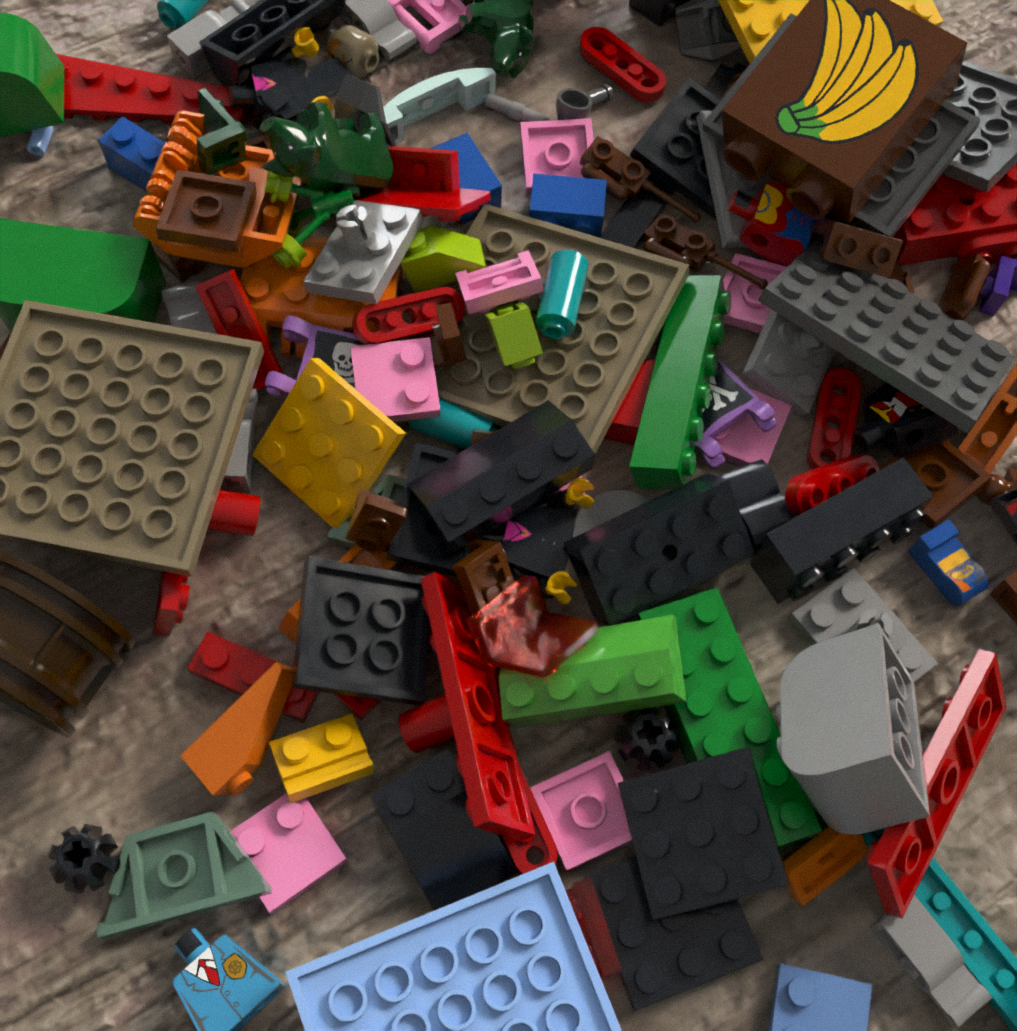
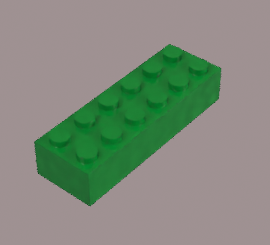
[636,588,822,851]

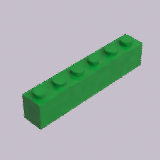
[629,275,731,490]

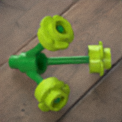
[264,171,354,269]

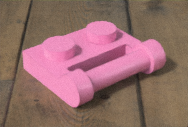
[387,0,467,54]
[455,250,544,314]

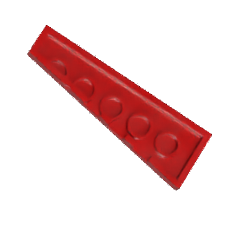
[56,54,249,126]

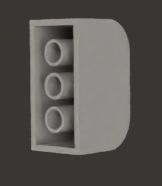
[776,623,930,835]

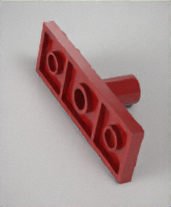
[152,490,260,636]
[399,572,536,841]
[867,649,1007,919]

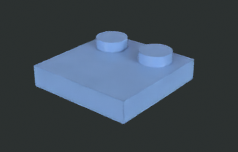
[768,963,872,1031]

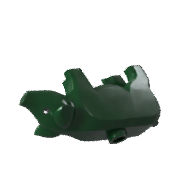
[458,0,536,78]
[260,102,393,198]

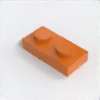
[783,826,868,907]

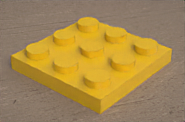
[252,358,406,528]

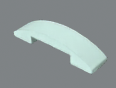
[383,68,496,144]

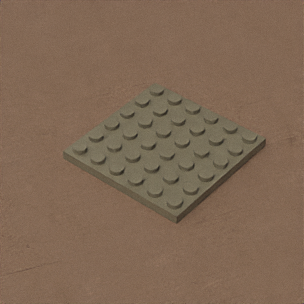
[402,204,689,454]
[0,300,264,577]

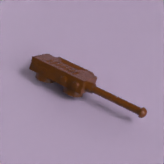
[580,136,701,223]
[643,214,768,289]
[938,254,990,321]

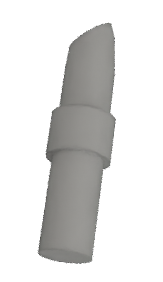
[485,93,550,122]

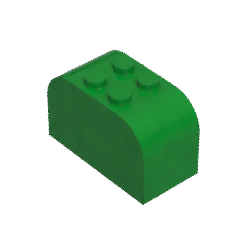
[0,13,64,137]
[0,218,167,332]

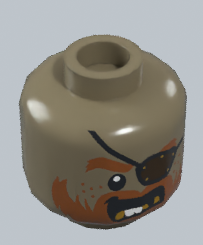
[327,25,379,78]

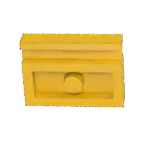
[269,713,374,804]

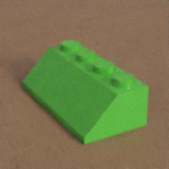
[499,615,687,728]

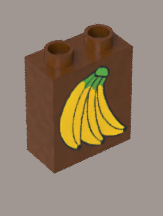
[722,0,968,225]

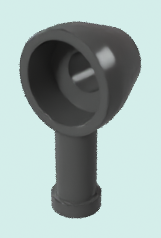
[556,84,613,120]

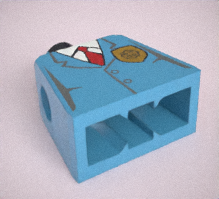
[172,928,287,1031]

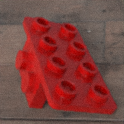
[341,146,491,222]

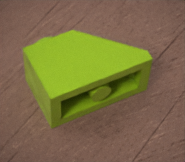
[401,225,486,293]
[483,300,543,369]

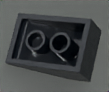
[370,748,517,911]

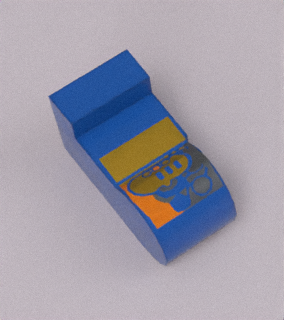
[908,520,989,606]

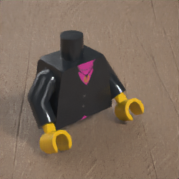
[229,27,333,130]
[479,478,594,604]

